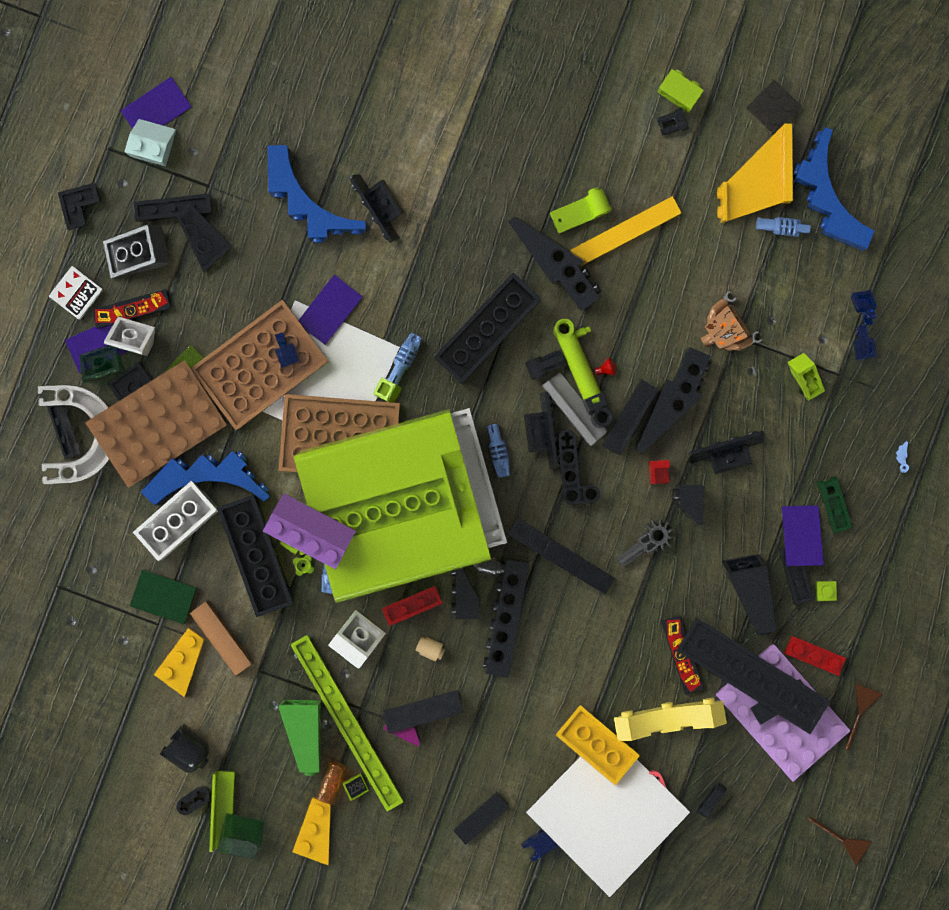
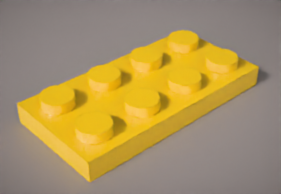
[556,705,640,786]

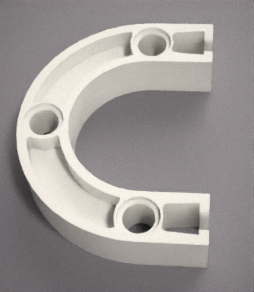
[38,385,109,484]

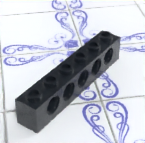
[482,558,530,678]

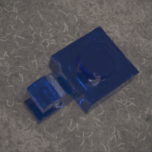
[851,290,877,325]
[853,325,877,360]
[275,332,300,368]

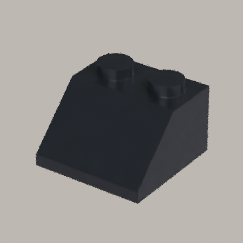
[672,485,703,525]

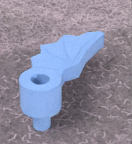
[896,441,909,473]

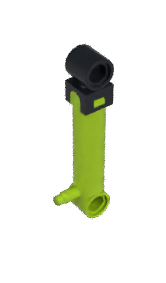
[553,319,612,428]

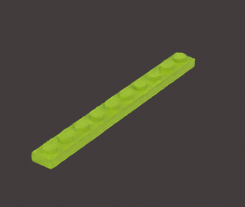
[290,634,404,812]

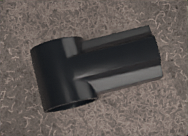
[525,350,566,380]

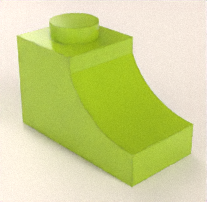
[788,353,825,401]

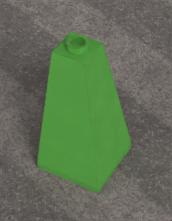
[279,700,322,776]

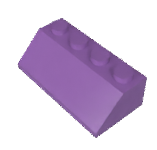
[263,493,356,569]

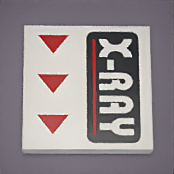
[49,266,103,320]

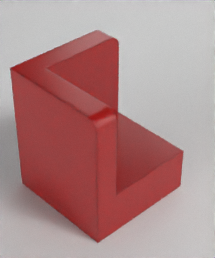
[648,460,670,484]

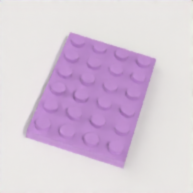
[715,643,850,781]

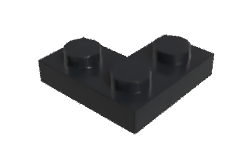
[57,183,101,231]

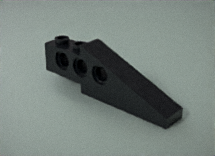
[508,217,602,311]
[635,347,712,453]
[507,517,615,594]

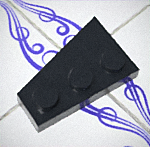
[177,203,231,273]

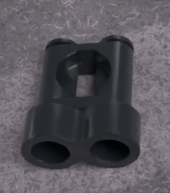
[656,107,689,136]

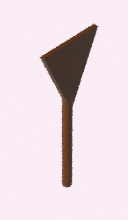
[845,684,882,750]
[809,817,872,865]

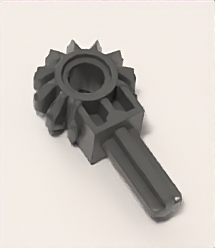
[617,519,674,567]

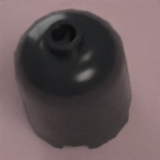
[160,723,210,773]

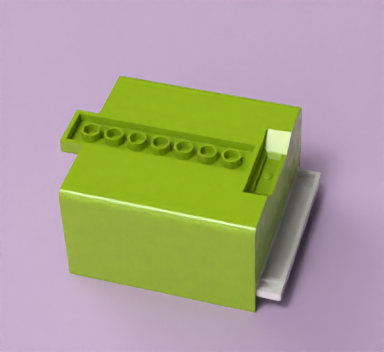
[294,408,507,603]

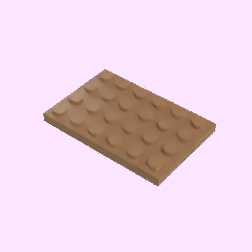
[190,300,329,431]
[85,360,227,488]
[278,394,400,472]

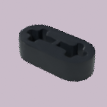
[697,782,727,818]
[176,786,211,815]

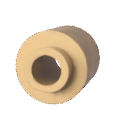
[415,637,445,662]

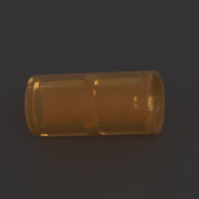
[316,761,347,805]

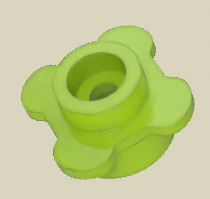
[293,555,314,576]

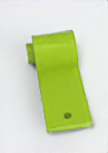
[550,187,612,234]

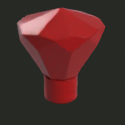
[595,358,616,376]

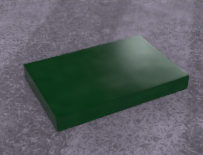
[130,569,197,624]

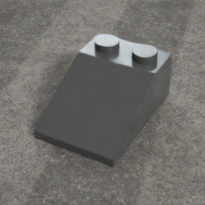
[103,225,170,278]

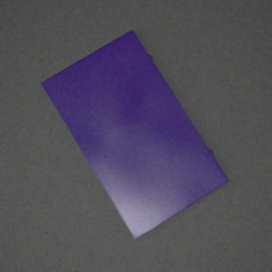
[120,77,191,129]
[298,275,363,345]
[65,324,128,373]
[782,505,824,566]

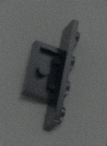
[349,174,404,243]
[524,392,560,469]
[689,431,765,474]

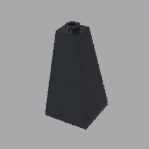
[721,554,776,635]

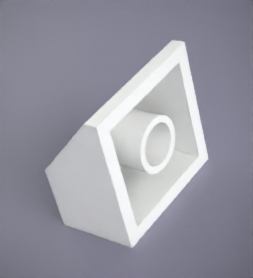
[104,317,155,356]
[328,610,386,669]

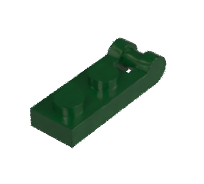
[817,476,853,533]

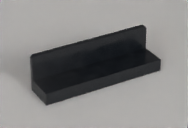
[602,379,659,455]
[383,690,463,734]

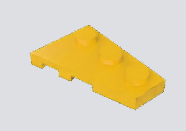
[154,627,205,697]
[292,796,331,865]

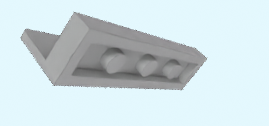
[542,373,607,446]

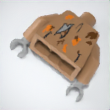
[701,291,762,350]

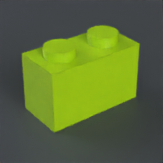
[657,69,704,113]

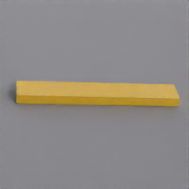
[571,196,681,266]

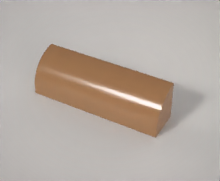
[190,600,253,676]

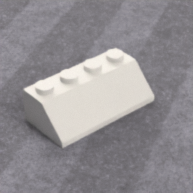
[133,481,218,561]

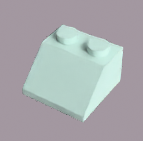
[125,119,176,167]

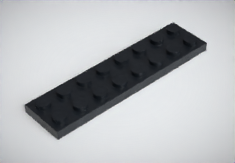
[676,618,830,735]

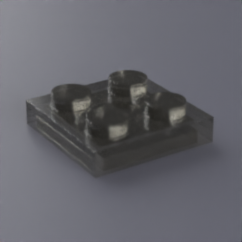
[746,80,801,135]

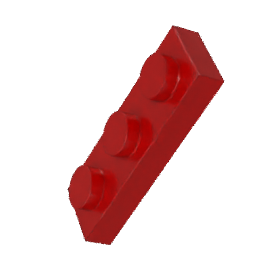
[382,586,443,626]
[784,636,846,676]

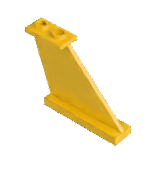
[717,124,793,223]

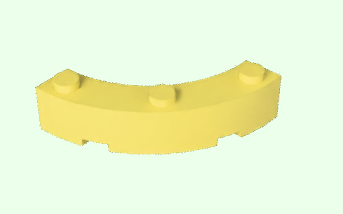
[614,698,727,741]

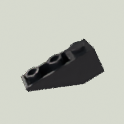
[452,568,479,619]

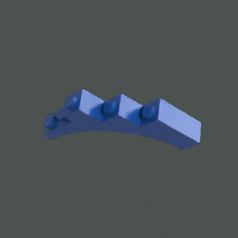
[793,127,874,251]
[268,145,367,243]
[141,451,271,505]

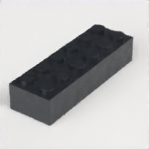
[434,273,541,385]
[217,494,295,618]

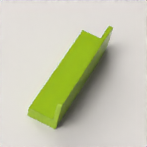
[209,770,235,852]

